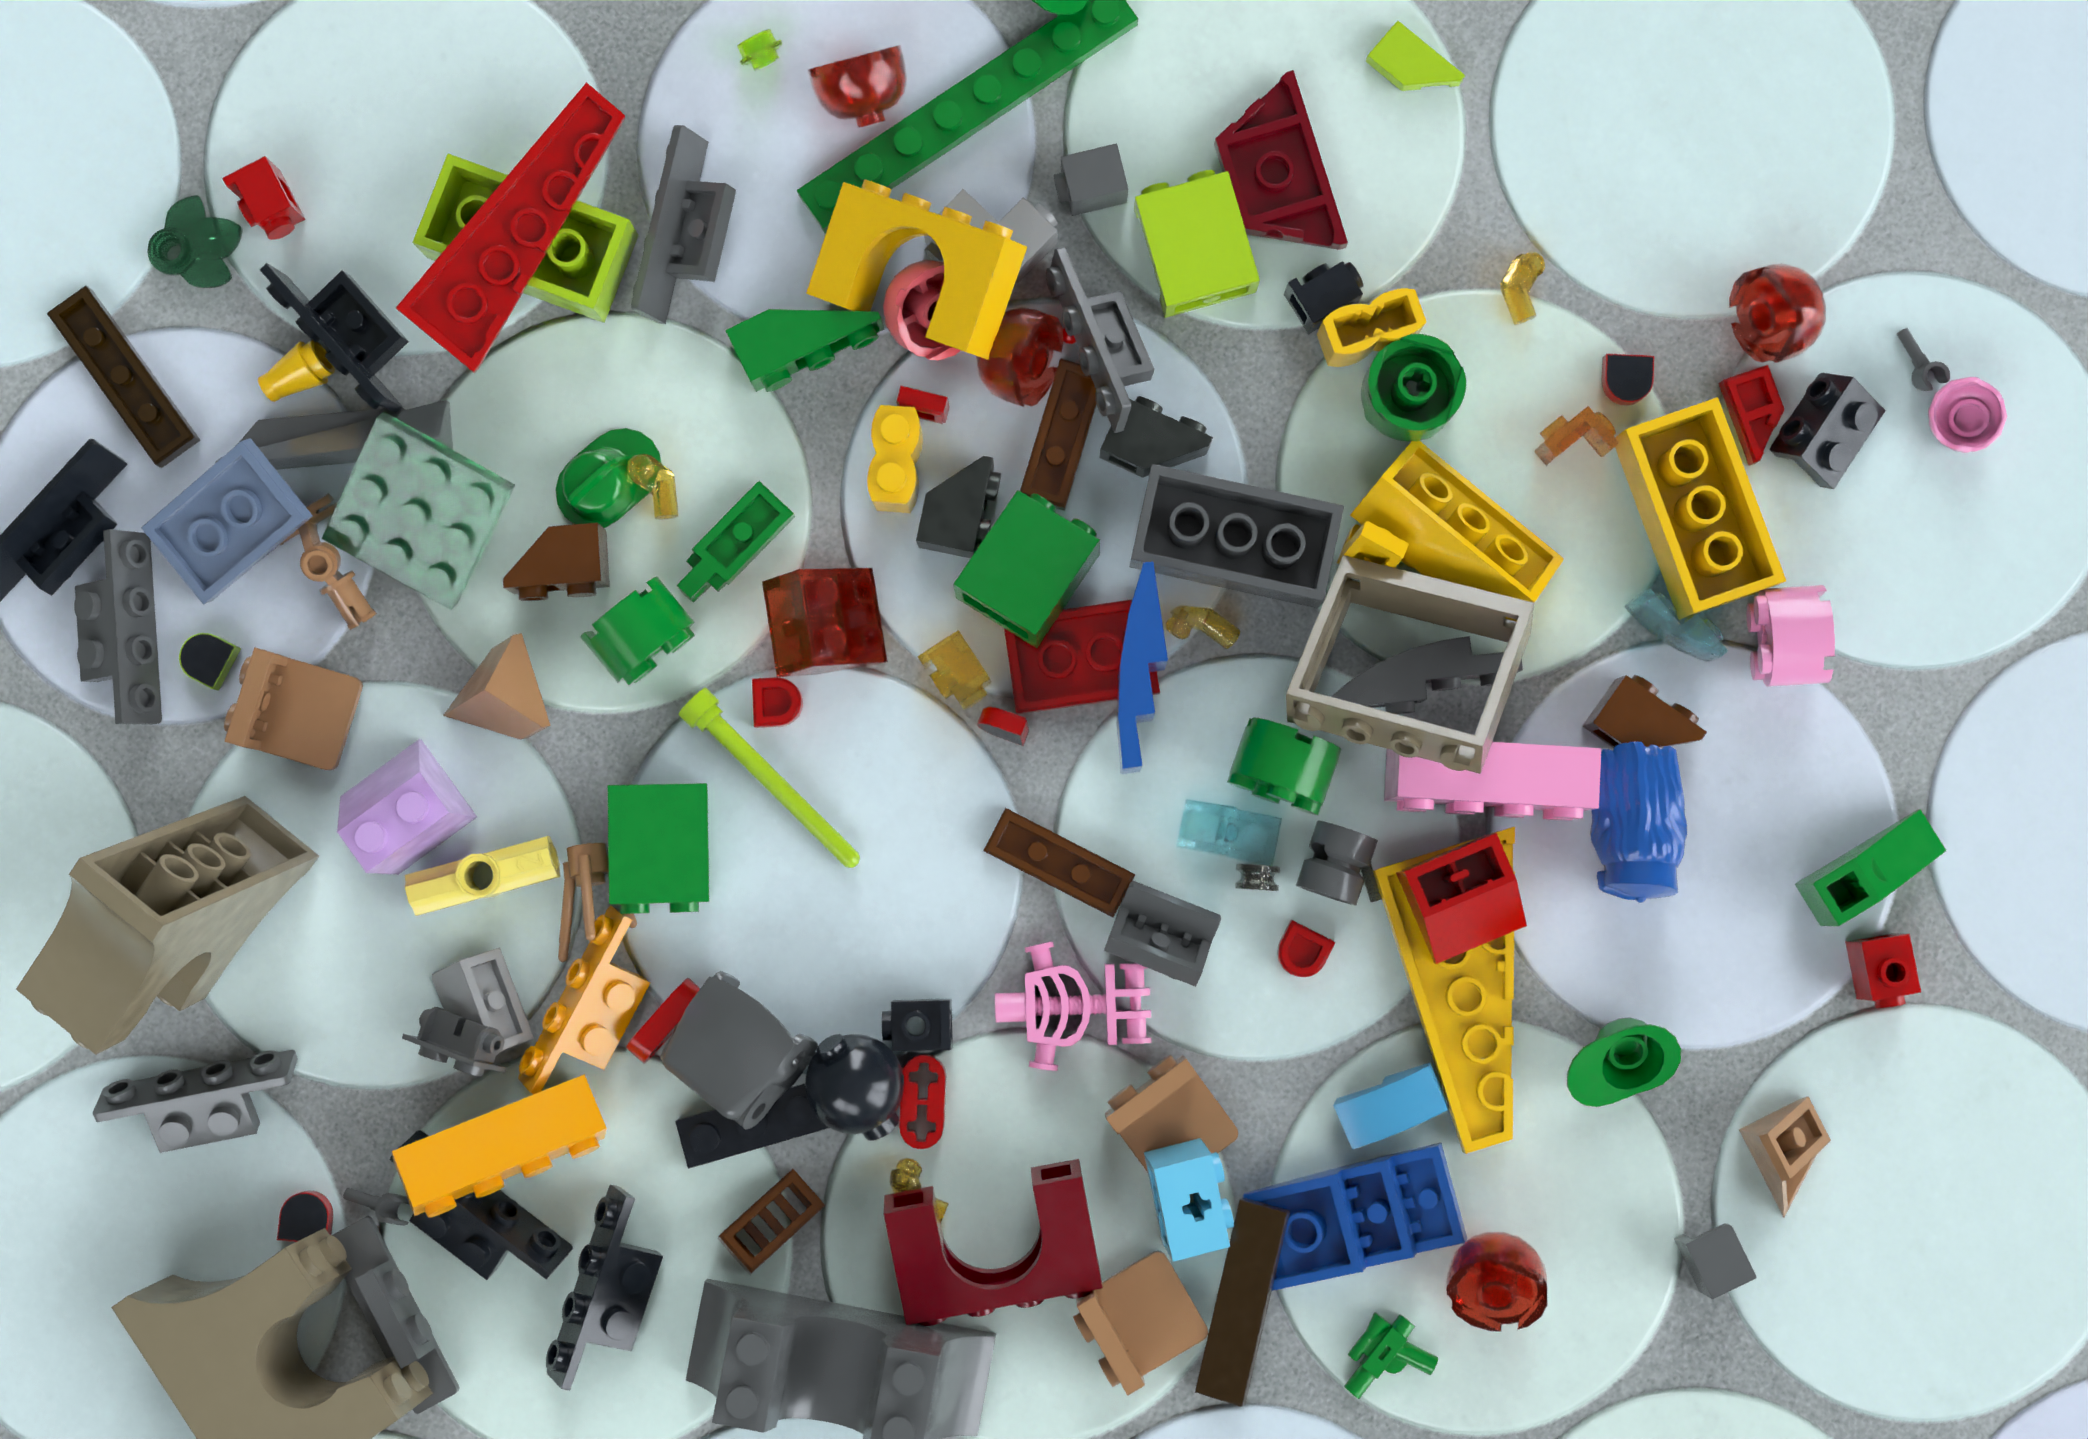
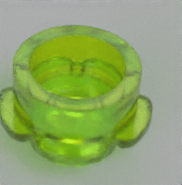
[737,29,783,71]

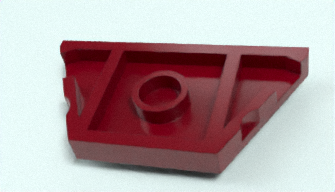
[1214,70,1348,250]

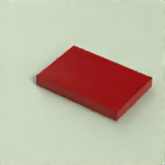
[1004,600,1160,715]

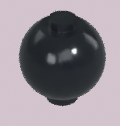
[805,1034,904,1141]

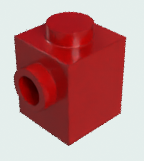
[1845,933,1921,1008]

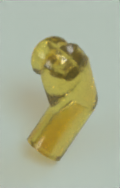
[1500,251,1545,325]

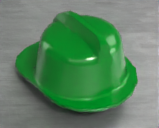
[555,428,662,528]
[1567,1017,1681,1107]

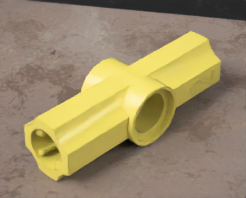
[405,836,561,916]

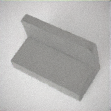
[432,947,534,1051]

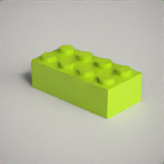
[412,153,639,323]

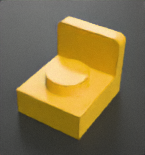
[1336,520,1409,568]

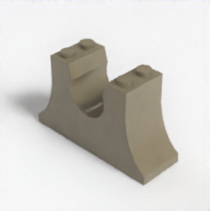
[16,796,319,1055]
[111,1228,433,1439]

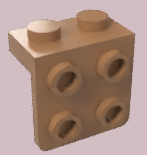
[224,647,363,771]
[1105,1055,1238,1173]
[1073,1251,1208,1396]

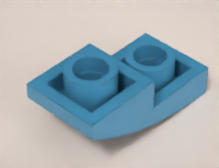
[1333,1062,1449,1150]

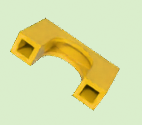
[806,179,1027,359]

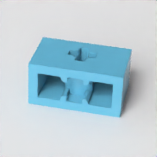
[1144,1138,1234,1262]

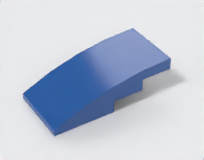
[1116,561,1168,774]
[1243,1143,1468,1291]

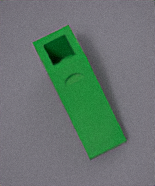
[725,309,885,392]
[1795,809,1946,926]

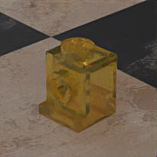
[917,630,992,710]

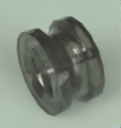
[1235,864,1280,891]

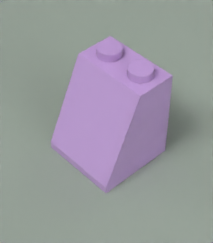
[337,739,477,875]

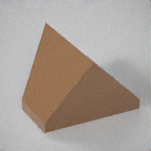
[443,633,550,740]
[1739,1096,1831,1217]

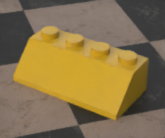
[1350,441,1564,622]

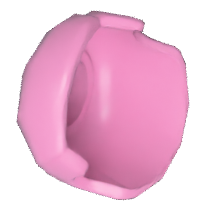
[1928,377,2007,453]

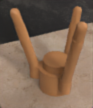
[558,843,637,962]

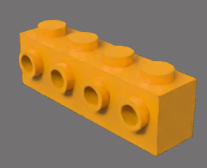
[392,1074,607,1218]

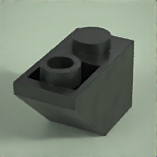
[1099,396,1213,478]
[916,456,1001,558]

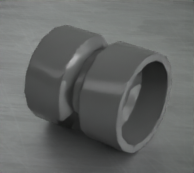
[1296,820,1378,906]

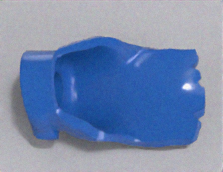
[1590,742,1687,903]

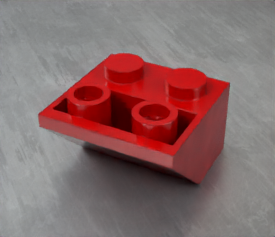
[1396,833,1527,964]

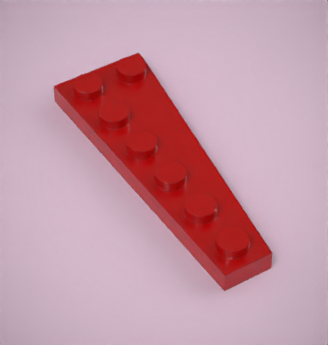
[396,82,625,374]

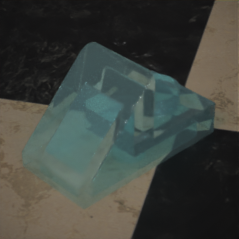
[1176,799,1282,866]

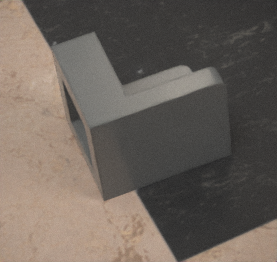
[1674,1223,1757,1299]

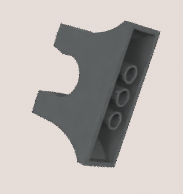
[686,1279,996,1439]

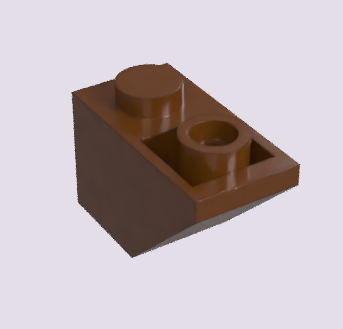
[503,523,610,601]
[1582,675,1707,748]

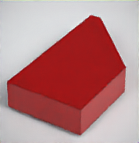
[1718,365,1785,466]

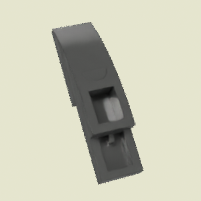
[1331,636,1523,714]

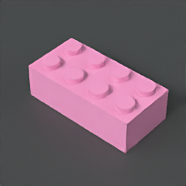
[1384,742,1601,821]

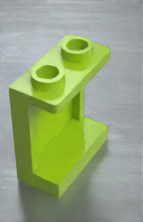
[1134,170,1260,318]

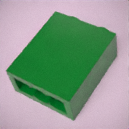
[953,490,1100,648]
[607,783,709,914]

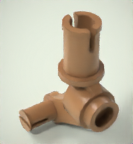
[280,493,377,630]

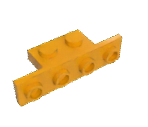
[518,905,650,1094]

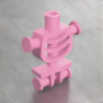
[995,941,1152,1071]

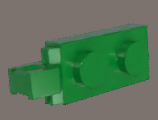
[676,481,795,603]

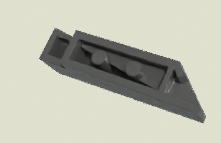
[215,400,453,470]

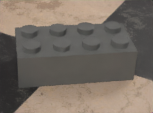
[1129,464,1344,608]

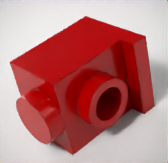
[222,156,306,240]

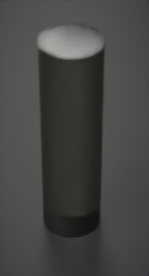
[1361,863,1382,902]

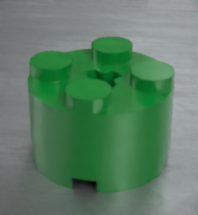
[1361,334,1466,442]
[580,576,695,685]
[1227,717,1341,816]

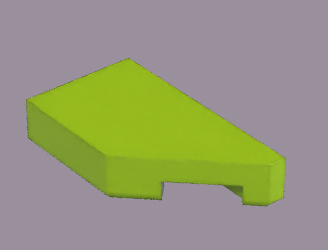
[1365,20,1466,91]

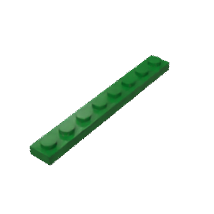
[797,0,1138,234]

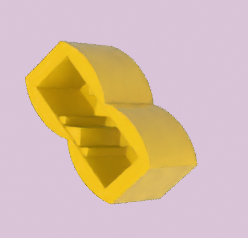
[1317,288,1427,367]
[867,405,923,513]

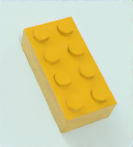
[1612,397,1786,620]

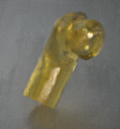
[627,454,679,520]
[1165,605,1240,649]
[889,1158,949,1223]

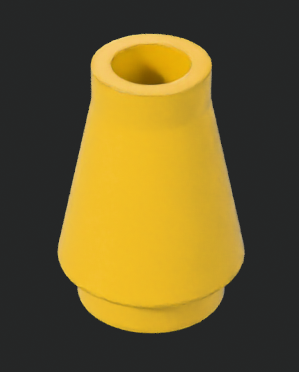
[258,340,335,402]

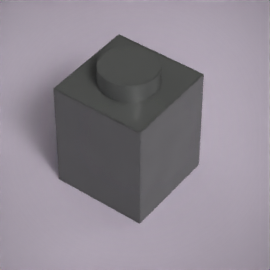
[1054,143,1128,216]

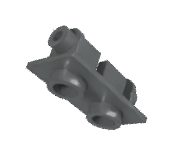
[402,1007,507,1077]

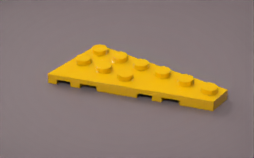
[1373,827,1515,1154]

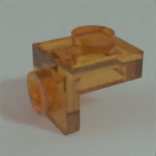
[1534,406,1619,466]

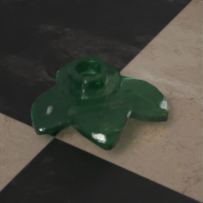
[147,195,243,288]

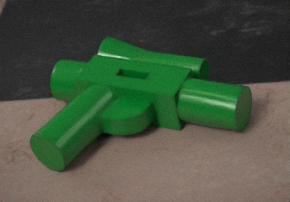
[1344,1312,1438,1399]

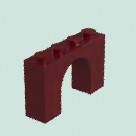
[883,1159,1103,1326]

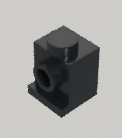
[1284,261,1363,335]
[882,999,953,1051]

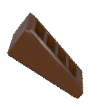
[718,1169,826,1275]

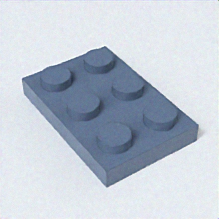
[141,438,313,605]

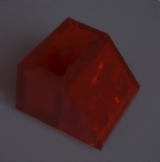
[762,568,888,677]

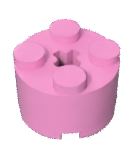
[1746,585,1835,687]

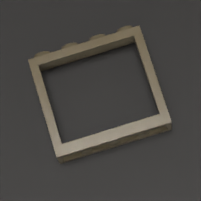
[1286,555,1534,774]

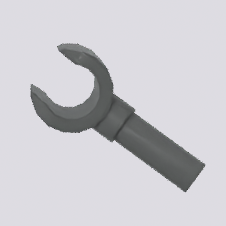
[1897,328,1950,391]
[343,1188,410,1226]

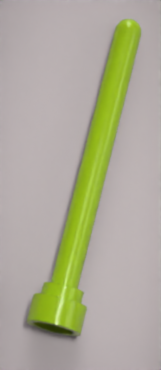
[678,687,860,868]

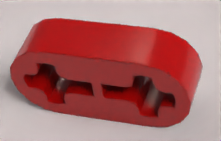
[626,978,700,1064]
[899,1054,947,1149]

